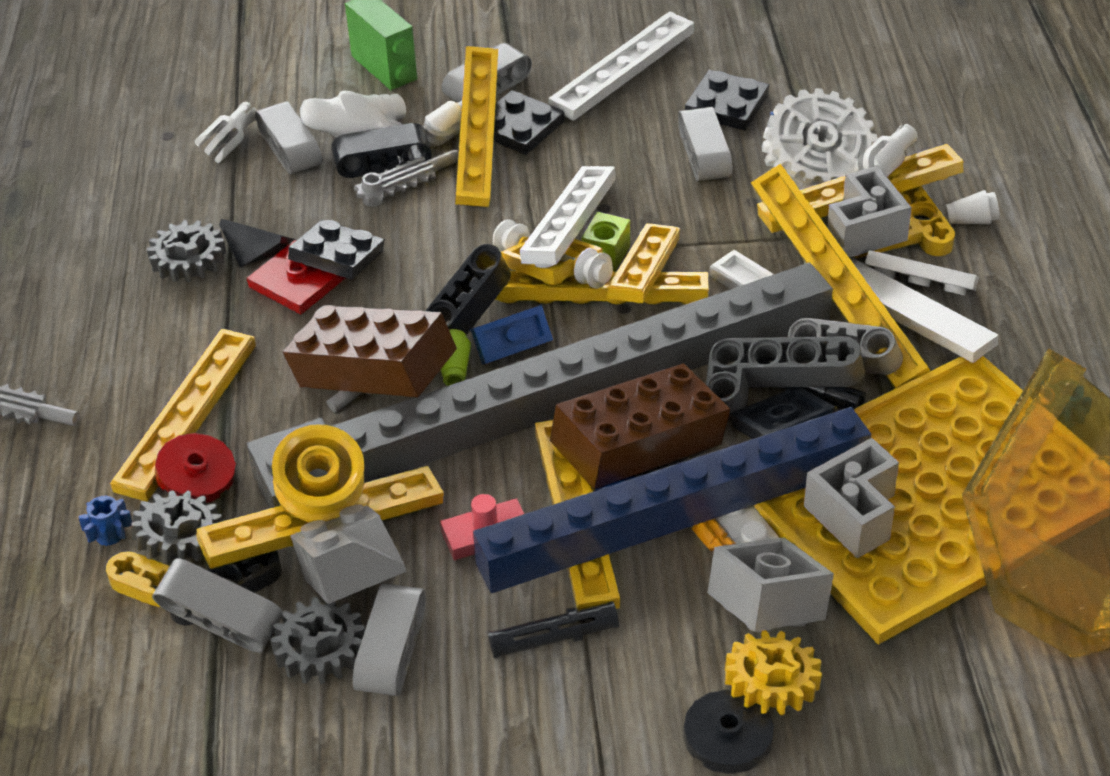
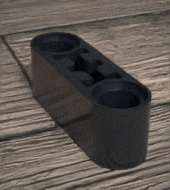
[331,123,432,178]
[426,244,511,335]

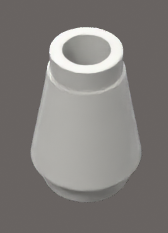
[945,190,999,225]

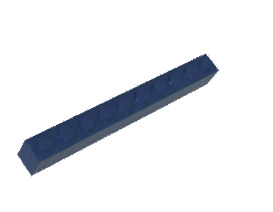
[473,407,871,594]

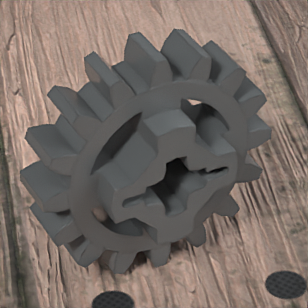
[147,220,226,282]
[131,490,222,564]
[271,597,365,684]

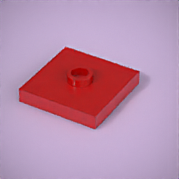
[247,240,345,315]

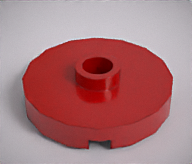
[155,433,236,503]

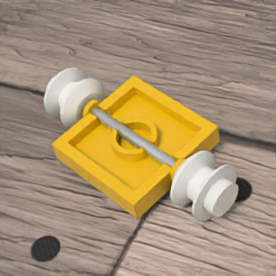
[493,219,613,289]

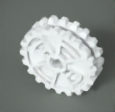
[762,89,877,190]

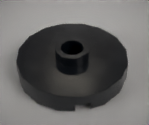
[683,690,774,774]

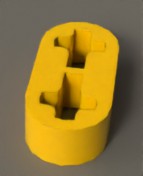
[106,551,170,607]

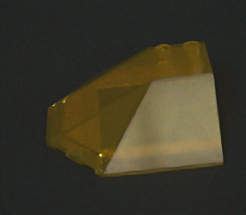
[962,349,1110,658]

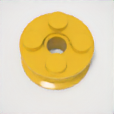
[272,425,364,522]

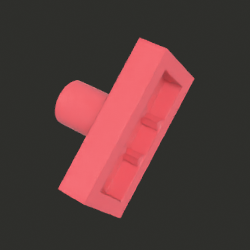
[440,494,524,560]

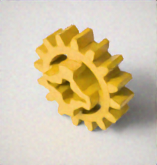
[725,630,822,715]

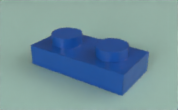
[470,305,553,365]

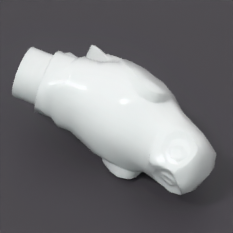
[300,91,406,138]

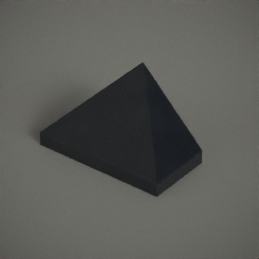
[219,219,297,268]

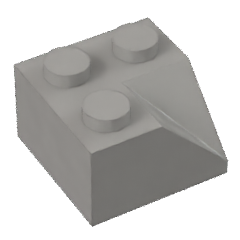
[290,505,407,604]
[708,537,834,633]

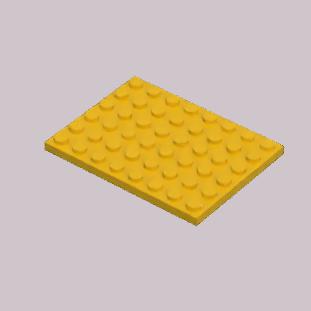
[753,356,1110,645]

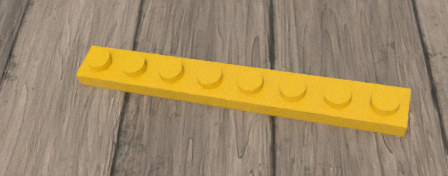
[751,163,930,389]

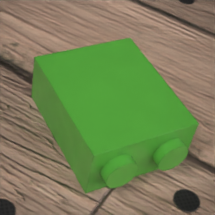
[345,0,417,90]

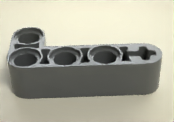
[706,336,866,421]

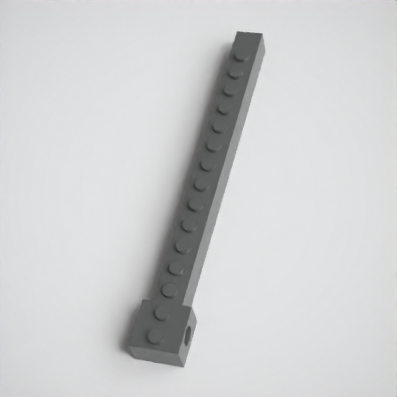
[246,262,833,509]

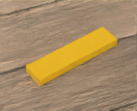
[607,223,680,303]

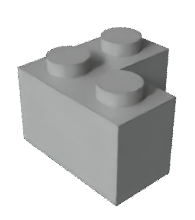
[827,166,911,258]
[804,438,899,558]

